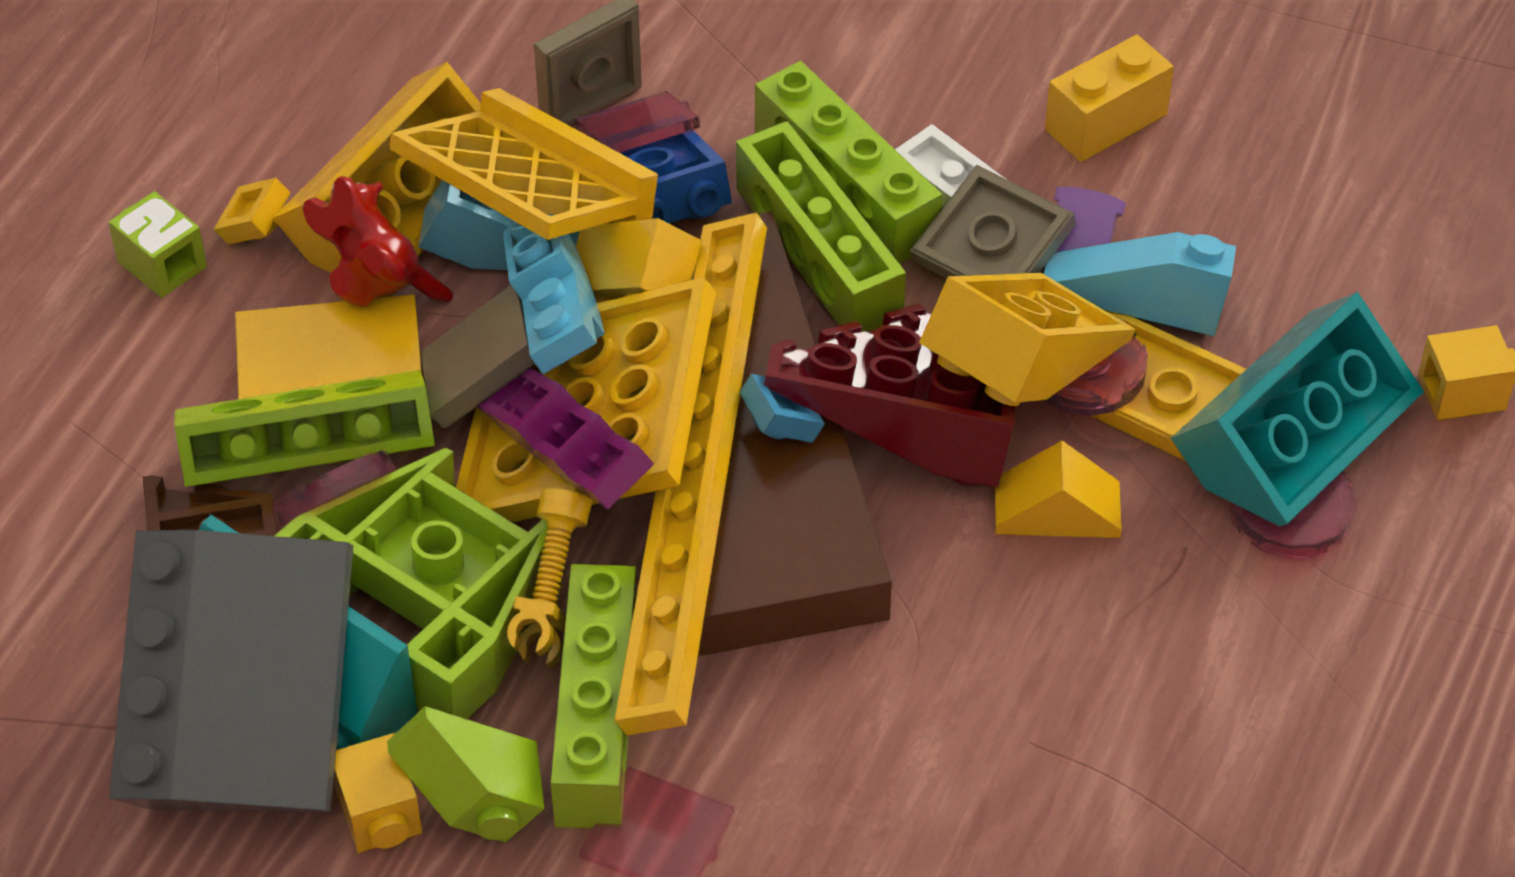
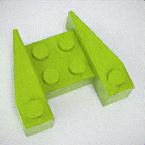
[275,447,549,719]

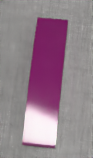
[477,368,654,510]

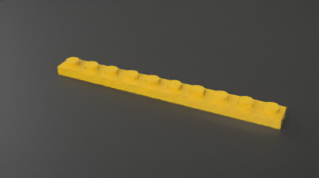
[614,212,767,736]

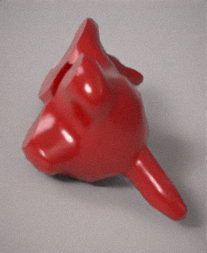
[303,176,453,307]

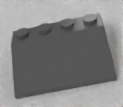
[109,530,353,812]

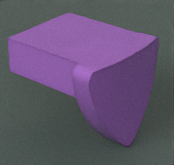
[1053,187,1126,252]

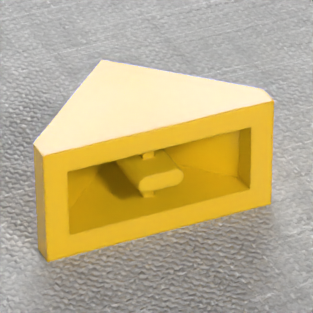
[994,440,1122,538]

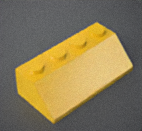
[272,62,481,273]

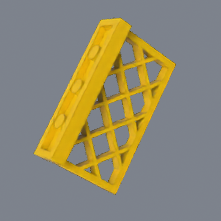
[389,88,658,240]

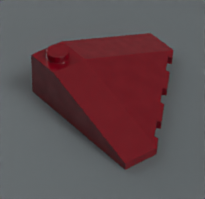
[764,304,1015,488]

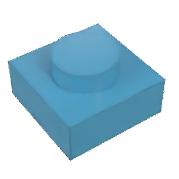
[739,374,825,443]

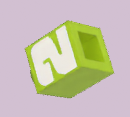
[108,191,207,298]

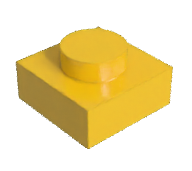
[213,177,291,245]

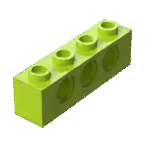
[755,60,942,264]
[736,121,906,332]
[174,370,435,487]
[551,564,637,830]

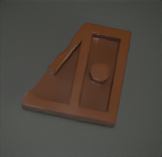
[143,475,278,536]

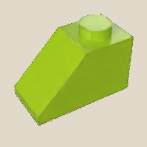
[387,706,545,842]

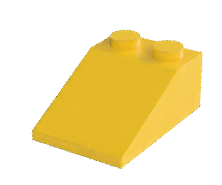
[919,273,1136,406]

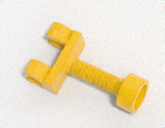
[507,488,593,669]

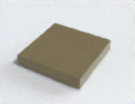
[534,0,642,126]
[910,164,1076,279]
[420,285,535,429]

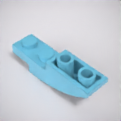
[503,214,605,374]

